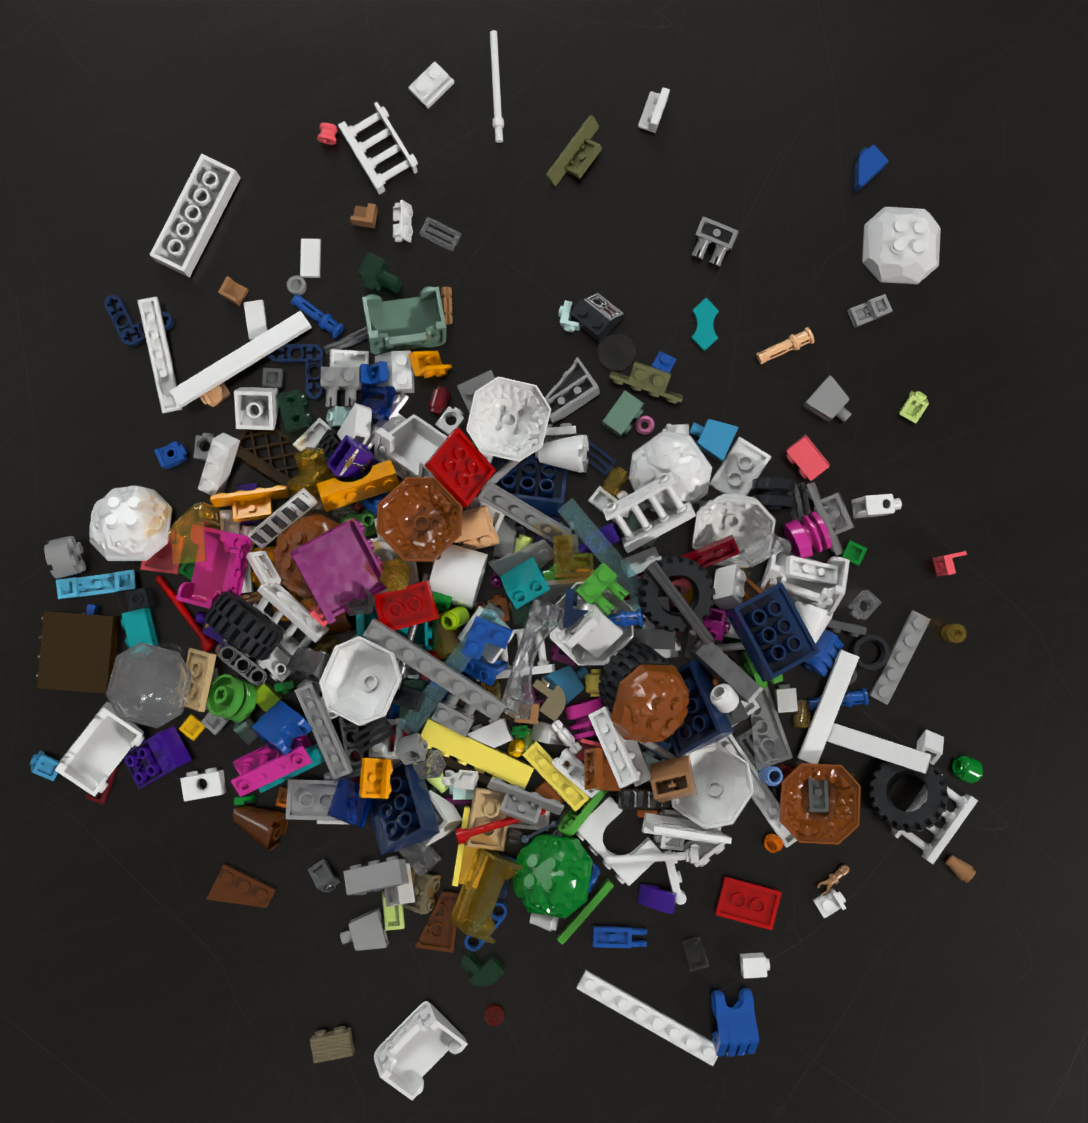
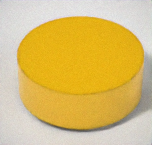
[508,738,525,758]

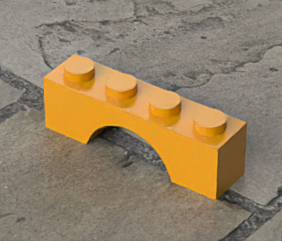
[317,460,399,512]

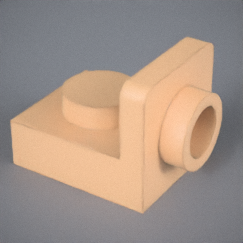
[200,382,232,407]

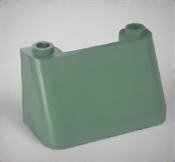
[362,286,446,355]

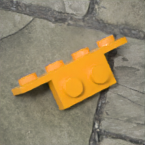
[210,485,291,522]

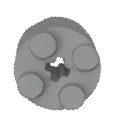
[44,536,86,579]

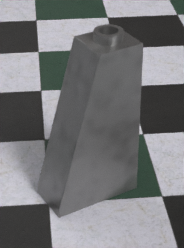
[689,638,763,704]

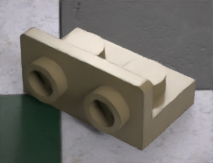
[403,869,441,914]

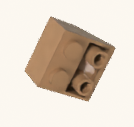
[650,755,698,802]

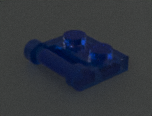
[360,384,395,421]

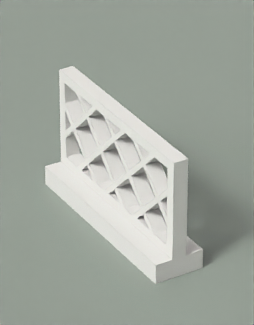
[642,812,732,844]

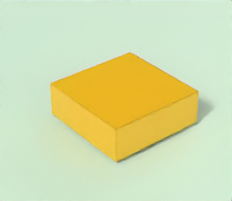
[179,714,206,741]

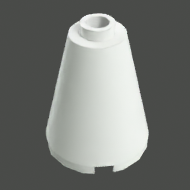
[535,434,589,473]
[795,601,833,644]

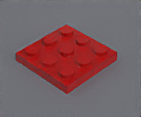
[424,427,496,509]

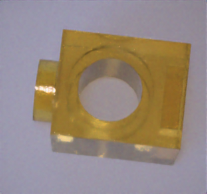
[380,558,412,592]

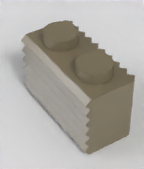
[310,1026,355,1063]

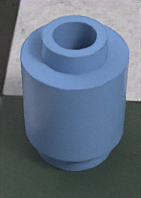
[758,766,783,786]

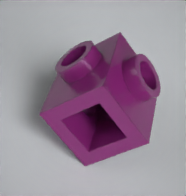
[703,608,730,641]

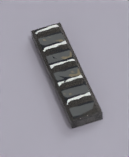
[618,788,674,809]

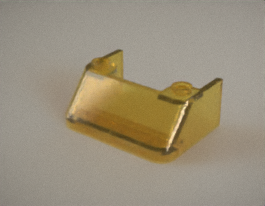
[168,502,221,564]
[451,848,523,944]

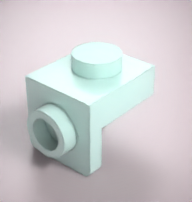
[558,300,580,332]
[326,406,353,428]

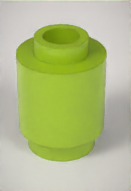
[441,606,470,630]

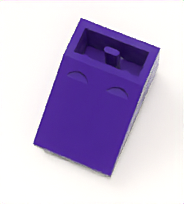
[123,726,192,789]

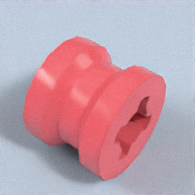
[317,123,339,145]

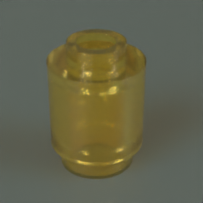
[602,466,629,496]
[942,624,967,643]
[312,636,339,656]

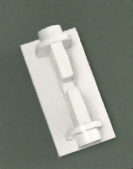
[393,200,413,243]

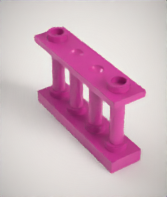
[231,735,312,797]

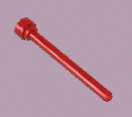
[155,575,218,652]
[454,809,546,845]

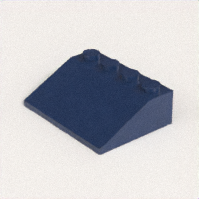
[490,452,568,516]
[725,582,820,682]
[669,661,734,758]
[366,761,440,856]

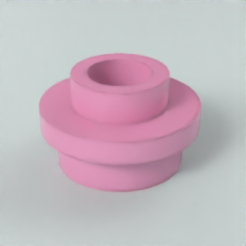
[635,416,654,435]

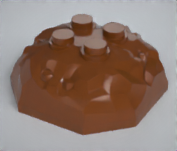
[376,477,463,562]
[273,513,340,599]
[610,664,689,743]
[779,763,861,845]

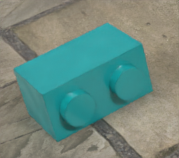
[121,608,158,651]

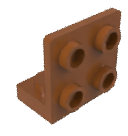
[584,748,621,791]

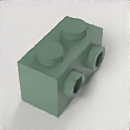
[602,391,644,437]

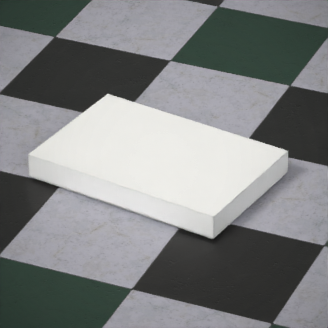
[709,437,771,495]

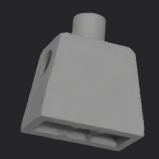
[803,376,851,422]
[340,907,389,951]

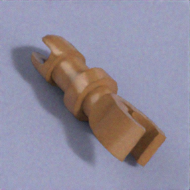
[817,864,850,894]

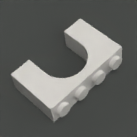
[576,794,662,886]

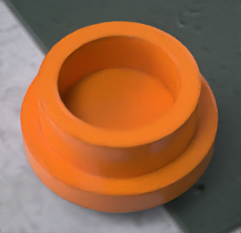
[764,834,783,853]

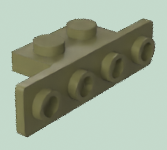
[546,115,602,186]
[609,361,683,403]

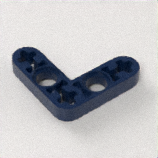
[104,294,174,347]
[268,344,324,400]

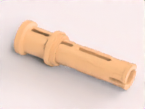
[756,327,815,364]

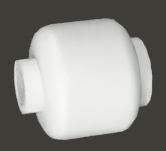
[710,684,739,713]

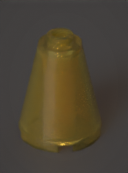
[432,607,465,658]

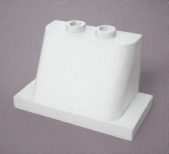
[374,414,447,480]

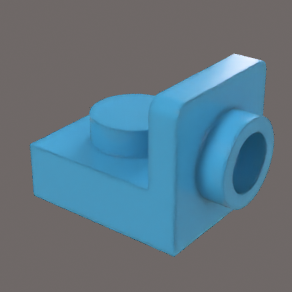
[29,750,60,781]

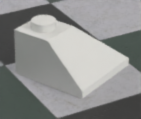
[423,790,463,846]

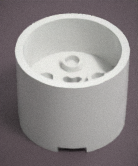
[429,544,488,610]

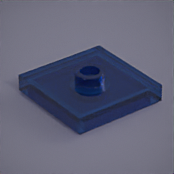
[327,777,373,828]

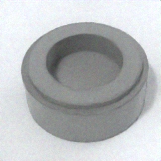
[287,275,307,295]

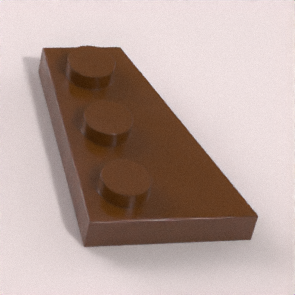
[206,863,276,908]
[415,890,462,953]

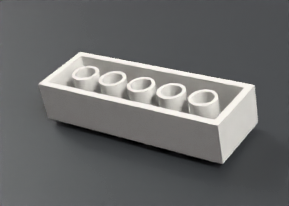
[150,154,241,278]

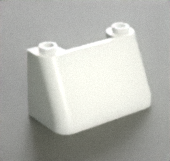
[760,536,850,613]
[55,701,145,797]
[374,1001,468,1100]

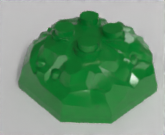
[513,833,593,919]

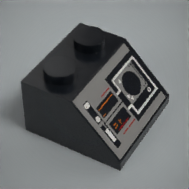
[569,291,625,343]

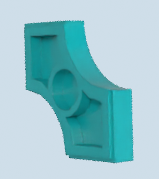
[691,298,719,351]

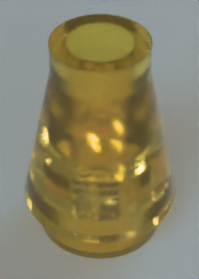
[793,700,812,728]

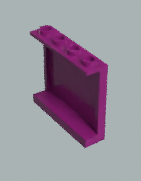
[289,518,392,624]

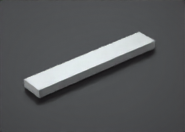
[137,297,182,413]
[798,649,859,764]
[827,723,932,774]

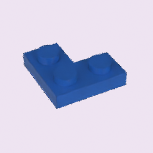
[461,615,513,660]

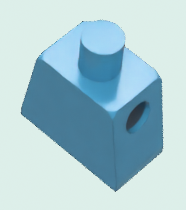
[689,419,738,462]
[541,665,589,706]

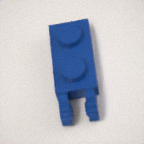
[592,926,647,948]

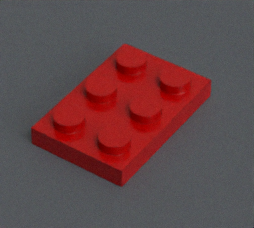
[372,580,440,631]
[715,876,782,930]

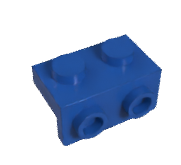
[460,654,508,686]

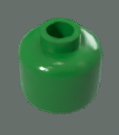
[952,756,983,783]

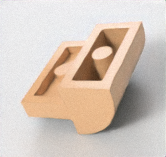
[455,505,500,550]

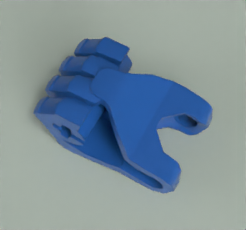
[804,629,844,677]
[252,700,313,756]
[711,988,759,1057]

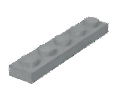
[477,480,569,546]
[869,610,931,705]
[294,682,353,780]

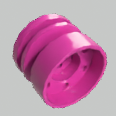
[783,511,831,559]
[564,697,605,740]

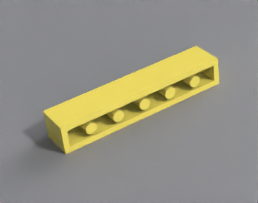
[421,717,534,790]

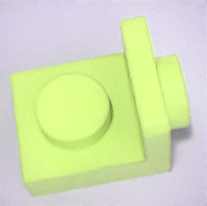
[899,391,929,423]

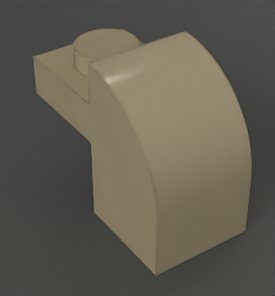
[532,678,566,722]

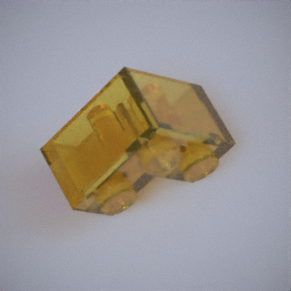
[287,447,333,497]
[553,535,594,579]

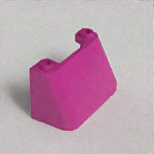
[176,524,252,609]

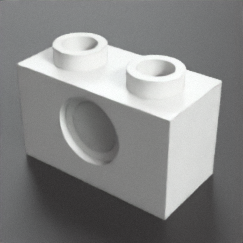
[180,767,227,801]

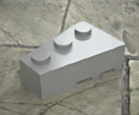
[545,357,600,425]
[343,856,409,895]

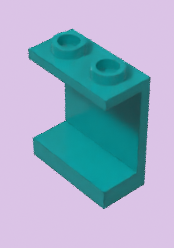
[500,557,550,609]

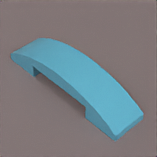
[56,570,136,599]

